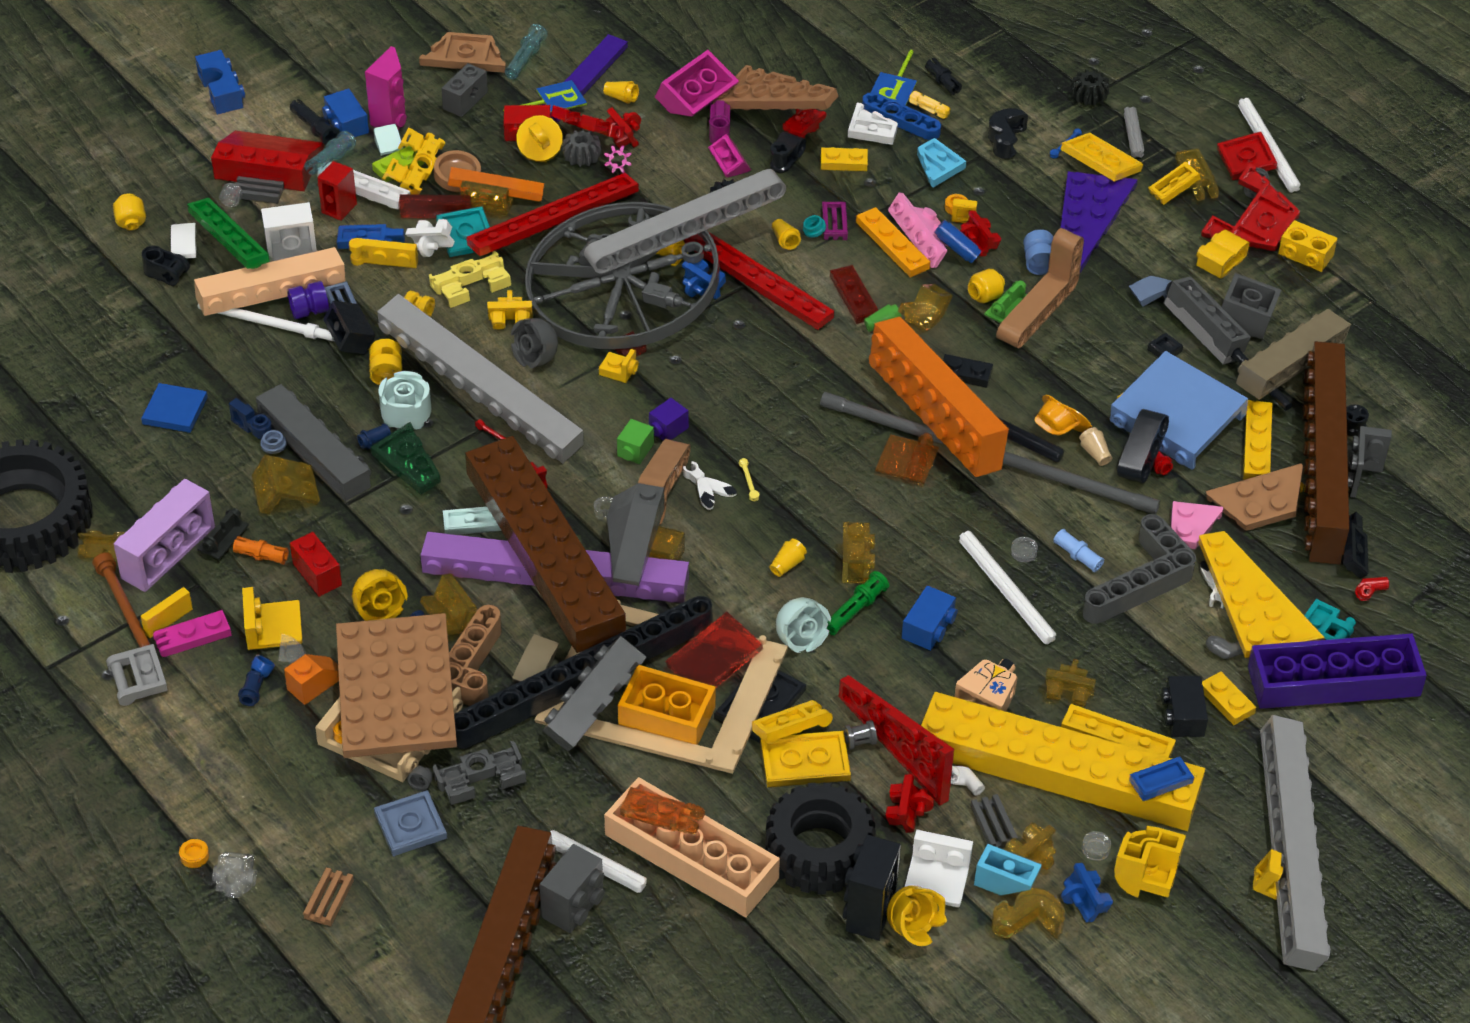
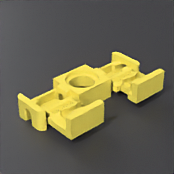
[429,251,511,308]

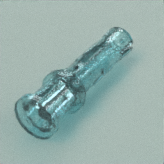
[505,24,548,79]
[304,131,356,175]

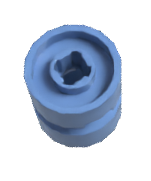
[1023,230,1054,275]

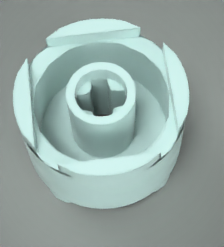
[379,371,431,430]

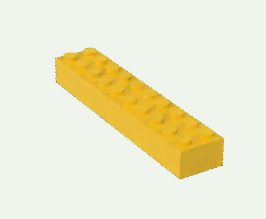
[921,692,1205,831]

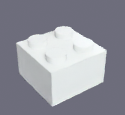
[261,202,317,262]

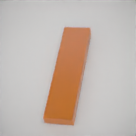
[448,167,544,202]

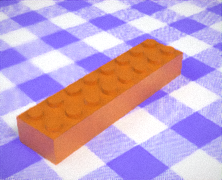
[869,317,1009,477]

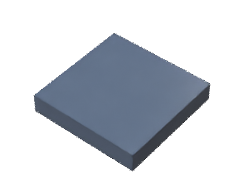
[374,790,447,856]

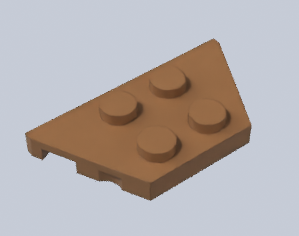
[419,32,506,73]
[1206,463,1303,531]

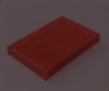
[666,612,763,687]

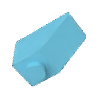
[974,844,1042,896]

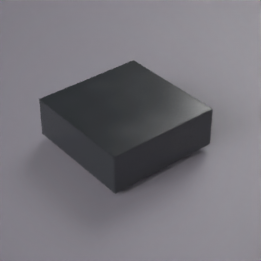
[1147,333,1183,358]

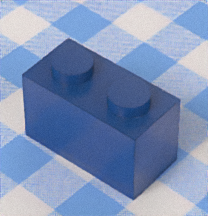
[322,89,369,141]
[902,586,958,651]

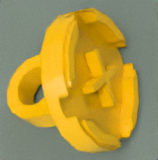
[516,115,563,162]

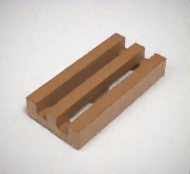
[303,867,354,926]

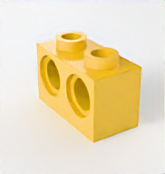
[1278,220,1338,272]

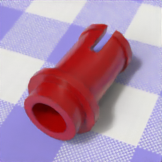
[1153,451,1173,475]

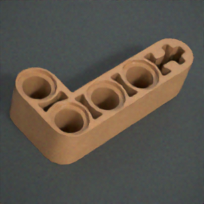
[638,439,691,525]
[449,605,502,706]

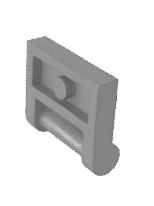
[106,644,168,706]

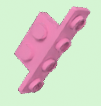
[888,193,948,268]

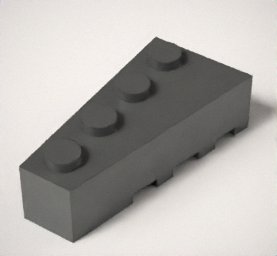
[542,636,646,752]

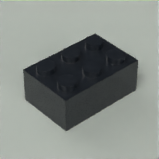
[843,834,901,941]

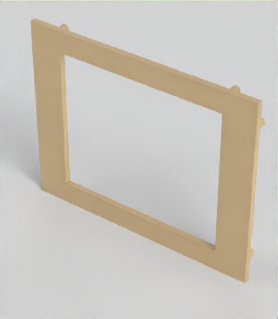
[535,600,788,774]

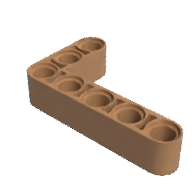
[996,228,1084,349]

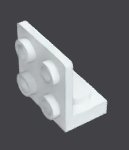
[905,830,973,907]

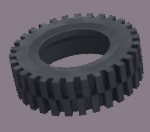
[0,440,93,573]

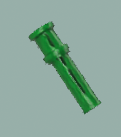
[826,571,890,635]

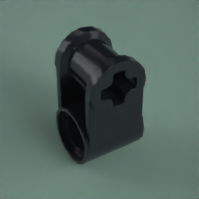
[770,132,806,173]
[142,246,190,286]

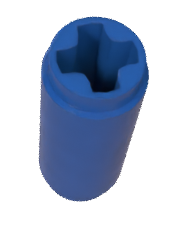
[934,220,981,263]

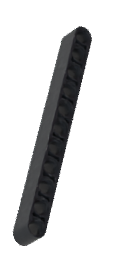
[454,596,713,749]

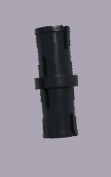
[925,58,962,95]

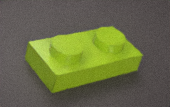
[372,146,425,182]

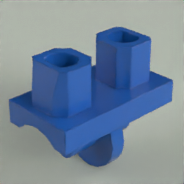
[682,259,726,300]
[1061,863,1113,923]

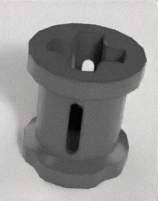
[843,720,877,750]

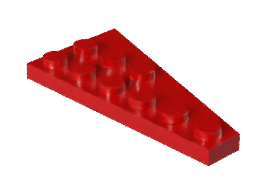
[839,675,954,806]

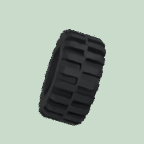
[765,782,876,894]

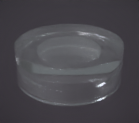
[1011,537,1038,562]
[1082,831,1111,861]

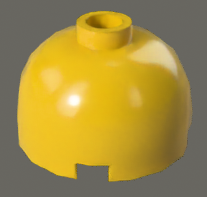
[352,569,408,621]

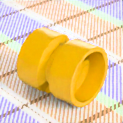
[369,339,402,385]

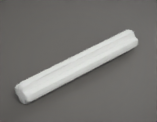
[550,830,647,893]

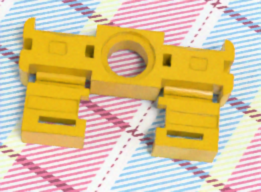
[382,127,445,197]

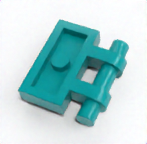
[1304,599,1356,640]

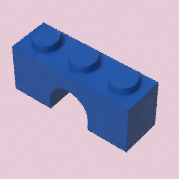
[195,50,245,115]

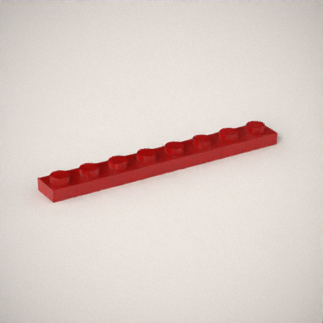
[466,173,639,256]
[683,232,834,330]

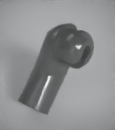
[1206,636,1243,659]

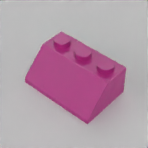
[365,46,407,129]
[655,50,739,117]

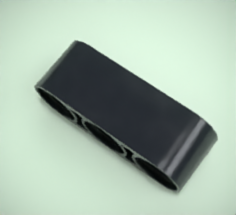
[1117,409,1169,483]

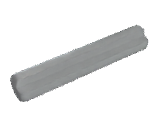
[1124,107,1144,158]

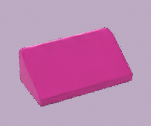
[708,134,751,178]

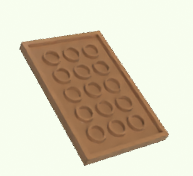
[336,613,457,758]

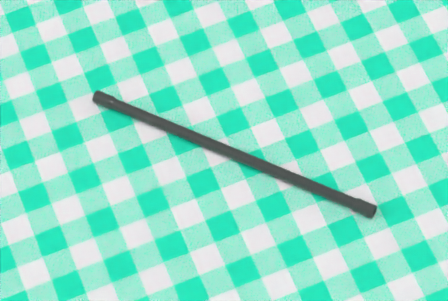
[820,392,1160,514]

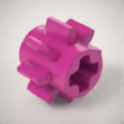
[604,145,631,173]

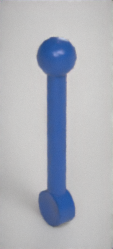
[1050,128,1082,159]

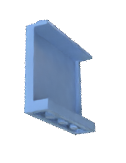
[1110,351,1248,470]

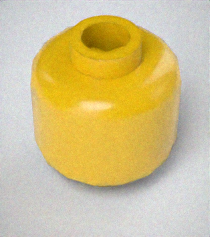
[113,193,146,231]
[968,269,1005,304]

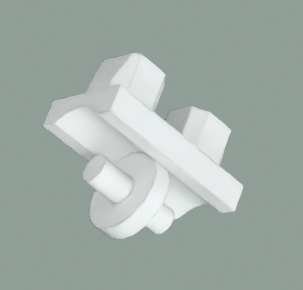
[406,219,455,257]

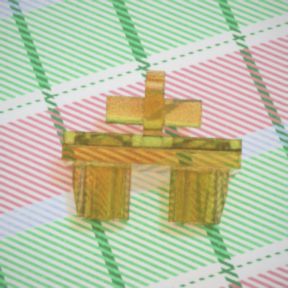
[1046,659,1096,707]
[1005,822,1056,870]

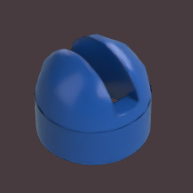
[251,655,275,678]

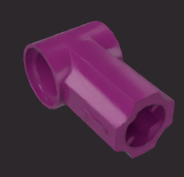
[709,100,730,144]

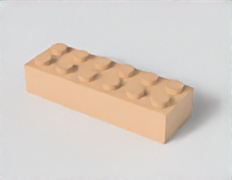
[604,777,780,917]

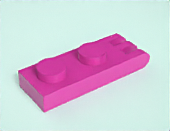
[153,610,232,657]

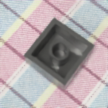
[1221,273,1281,339]
[540,844,605,934]

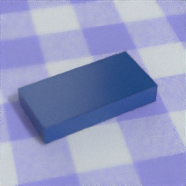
[1129,756,1194,801]

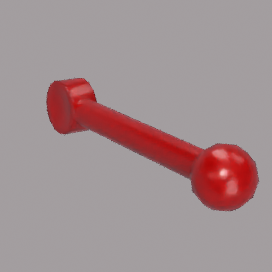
[475,419,506,440]

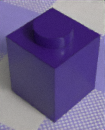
[649,398,689,441]

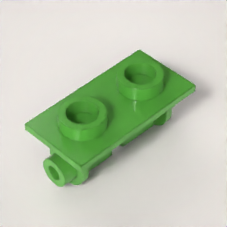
[984,280,1027,323]

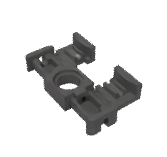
[433,741,526,805]

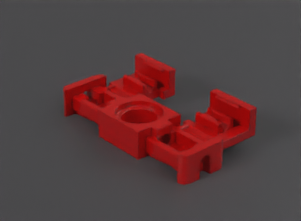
[551,105,625,138]

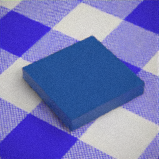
[141,383,208,433]

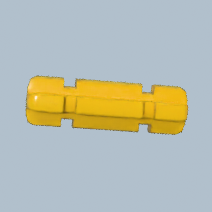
[909,91,950,119]

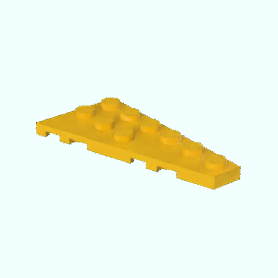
[1198,531,1325,658]

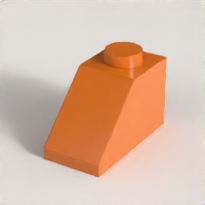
[284,654,339,705]

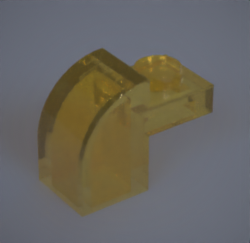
[898,284,953,331]

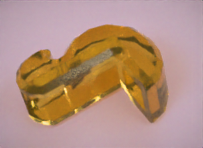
[991,888,1065,938]

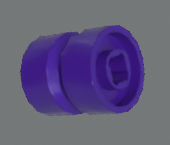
[287,281,329,319]

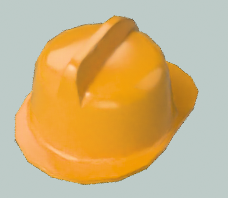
[1035,395,1092,436]

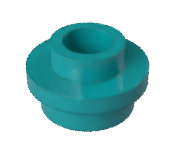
[803,215,826,237]

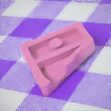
[1171,501,1223,549]

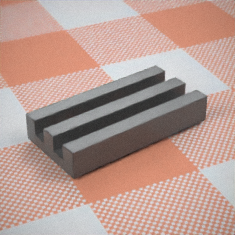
[232,176,284,203]
[971,794,1018,848]

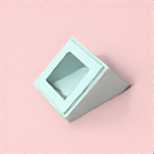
[374,124,403,156]

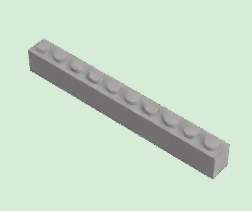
[377,294,584,463]
[1260,715,1330,972]

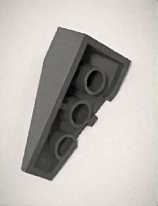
[607,483,664,586]

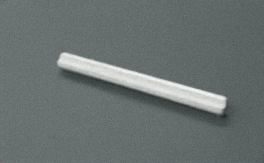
[1238,97,1301,193]
[959,531,1056,645]

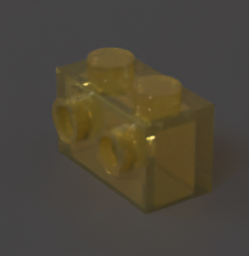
[842,522,875,583]

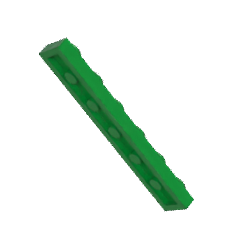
[187,197,270,269]

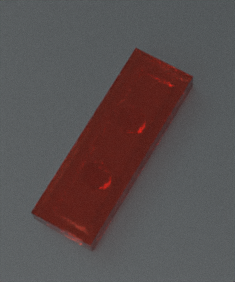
[399,194,472,218]
[830,265,878,324]

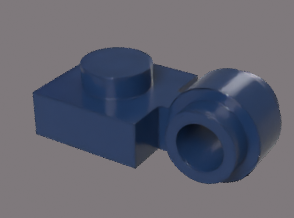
[229,398,272,439]

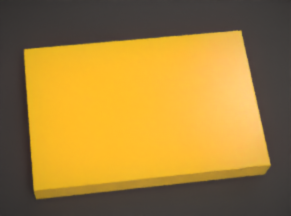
[1060,133,1143,182]
[760,731,851,788]

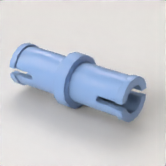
[1054,529,1104,573]

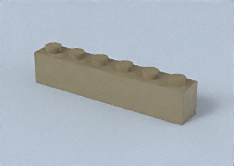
[1236,309,1351,400]

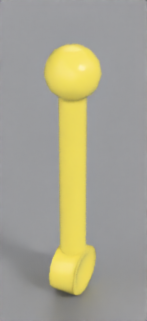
[739,458,759,501]

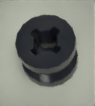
[1346,404,1369,436]

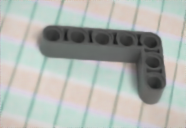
[1083,514,1196,624]

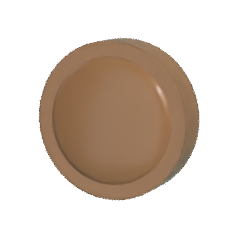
[434,150,481,192]

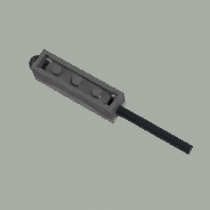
[1164,276,1293,411]

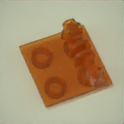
[875,433,939,484]

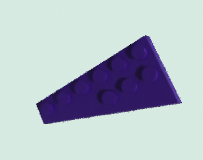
[1060,171,1138,273]

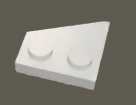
[848,102,898,145]

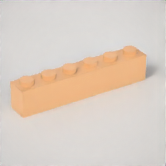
[194,247,345,316]

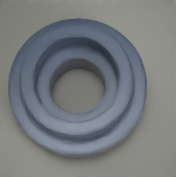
[261,430,287,454]

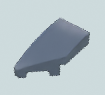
[1129,276,1171,307]

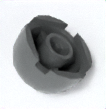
[511,318,558,368]

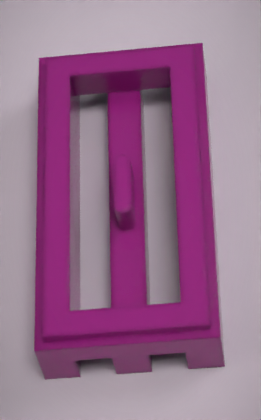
[822,202,848,240]

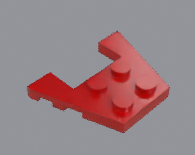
[1201,163,1300,251]

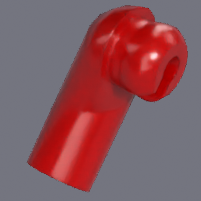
[1355,577,1389,601]

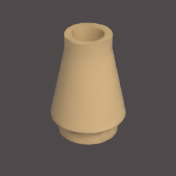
[1079,427,1112,466]

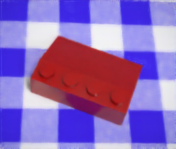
[211,130,324,192]

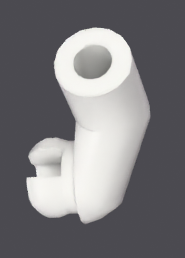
[951,766,985,796]

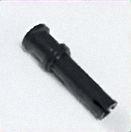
[290,99,340,146]

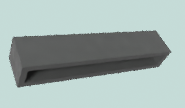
[256,384,371,502]

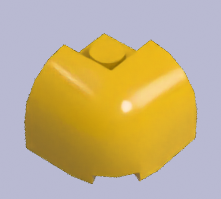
[1114,826,1186,898]

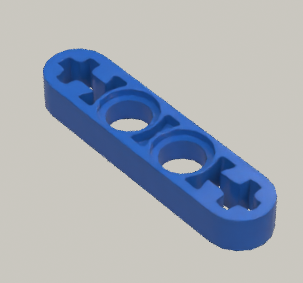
[862,92,941,140]

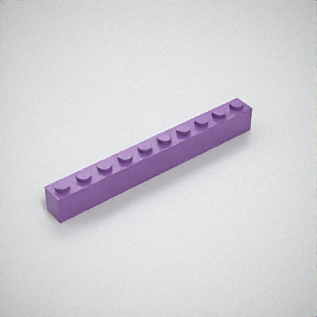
[421,532,689,603]

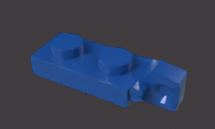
[337,224,405,249]

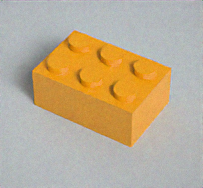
[618,665,716,745]

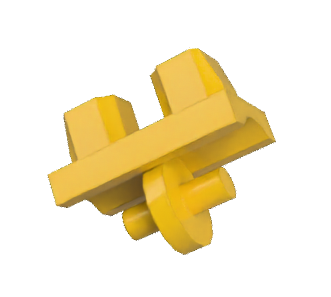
[487,290,533,329]

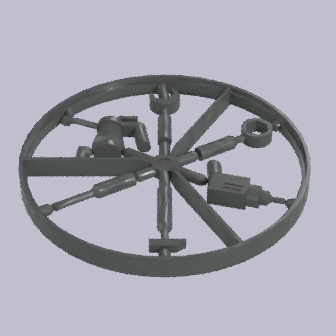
[525,202,720,349]

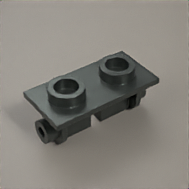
[197,508,249,560]

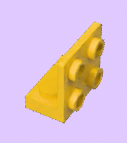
[242,587,303,650]

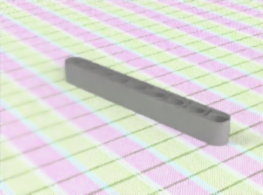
[584,169,786,274]

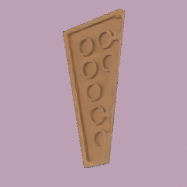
[713,65,838,110]

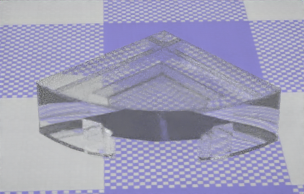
[278,634,306,663]

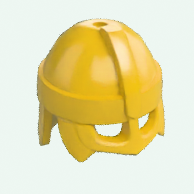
[887,885,947,946]

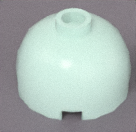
[776,597,831,653]

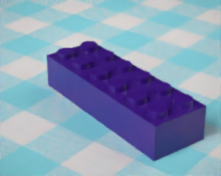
[1248,633,1427,709]

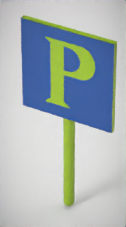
[871,50,917,106]
[503,80,587,113]

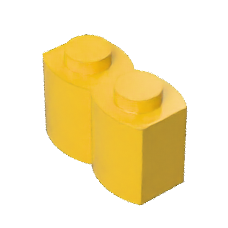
[1196,229,1250,279]

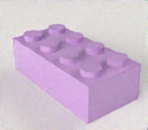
[113,479,215,592]

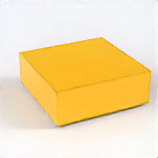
[951,198,977,223]

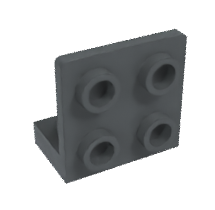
[1348,426,1392,498]

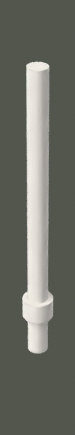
[198,304,334,341]

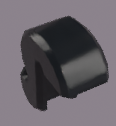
[988,108,1028,159]

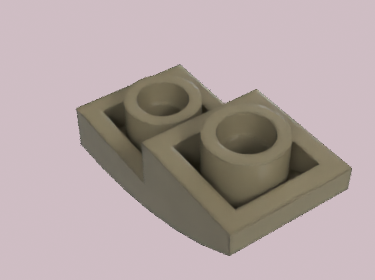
[512,634,560,683]

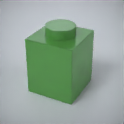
[617,419,654,464]

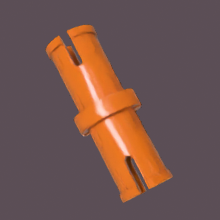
[233,536,289,565]

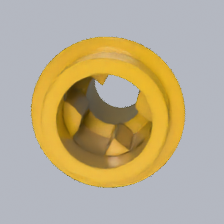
[603,81,639,104]
[771,219,801,250]
[769,538,807,577]

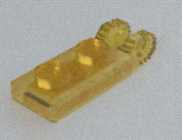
[1175,149,1219,201]

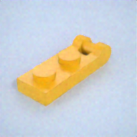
[349,238,418,268]
[752,700,833,743]

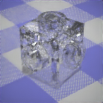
[212,852,257,898]

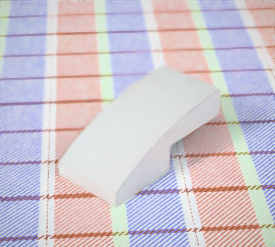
[171,223,197,258]

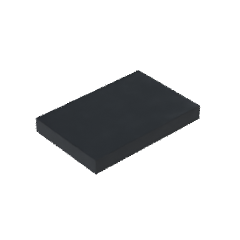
[714,670,806,743]

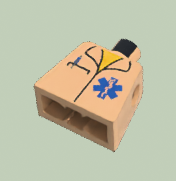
[955,659,1017,711]

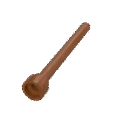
[92,552,151,647]

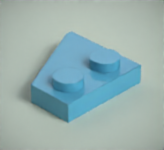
[917,138,966,187]

